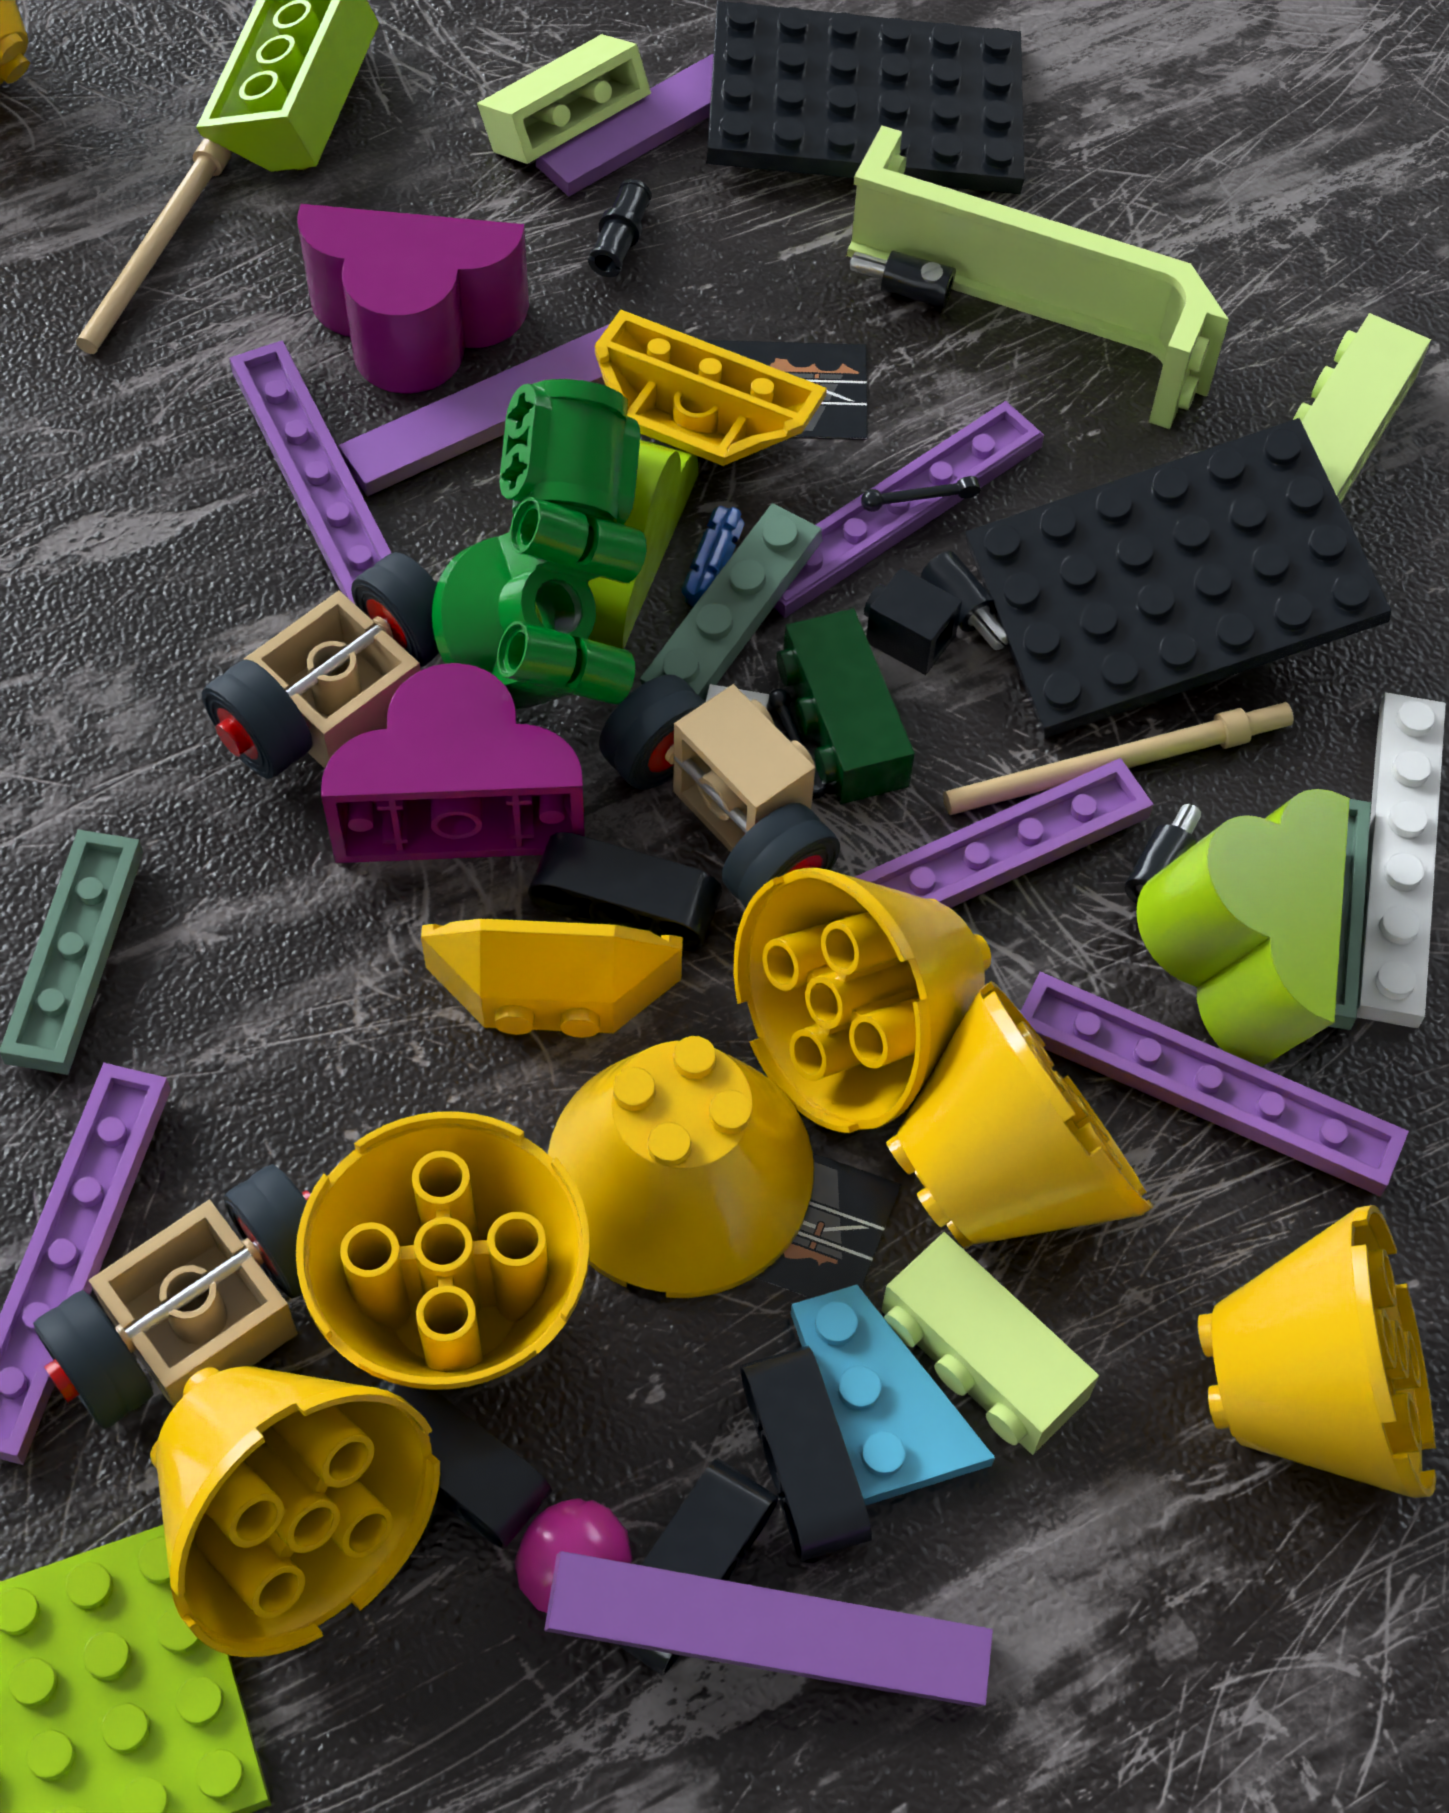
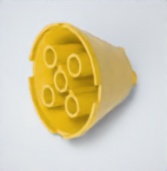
[734,868,991,1133]
[886,981,1153,1249]
[548,1036,814,1298]
[296,1112,590,1390]
[1198,1205,1436,1498]
[150,1366,440,1657]

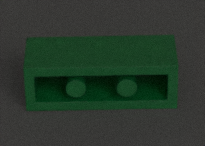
[776,608,915,805]

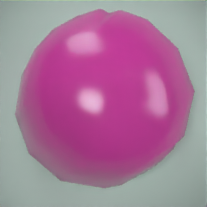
[515,1498,633,1613]

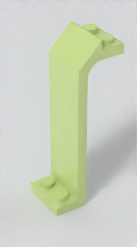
[847,125,1229,429]

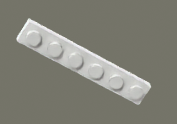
[1357,692,1446,1028]

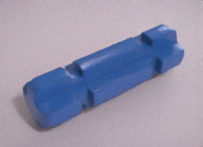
[681,505,744,607]

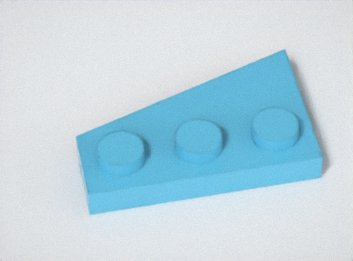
[790,1285,995,1505]

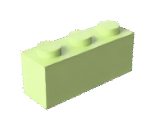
[477,34,651,164]
[881,1232,1099,1455]

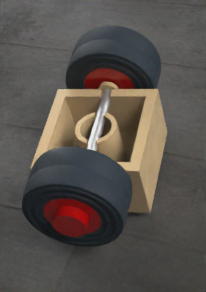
[202,552,440,779]
[599,675,840,908]
[33,1164,310,1429]

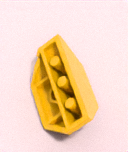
[595,310,827,466]
[421,919,683,1038]

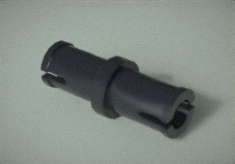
[588,179,652,277]

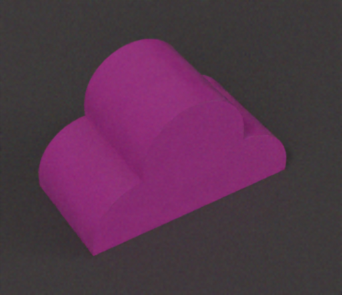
[297,204,529,393]
[321,663,585,863]

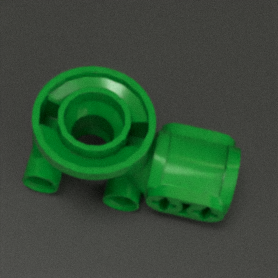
[432,379,647,709]

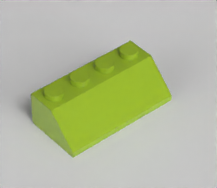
[196,0,379,172]

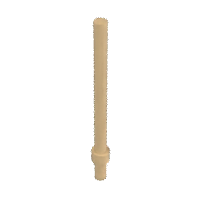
[76,138,231,354]
[943,702,1294,815]

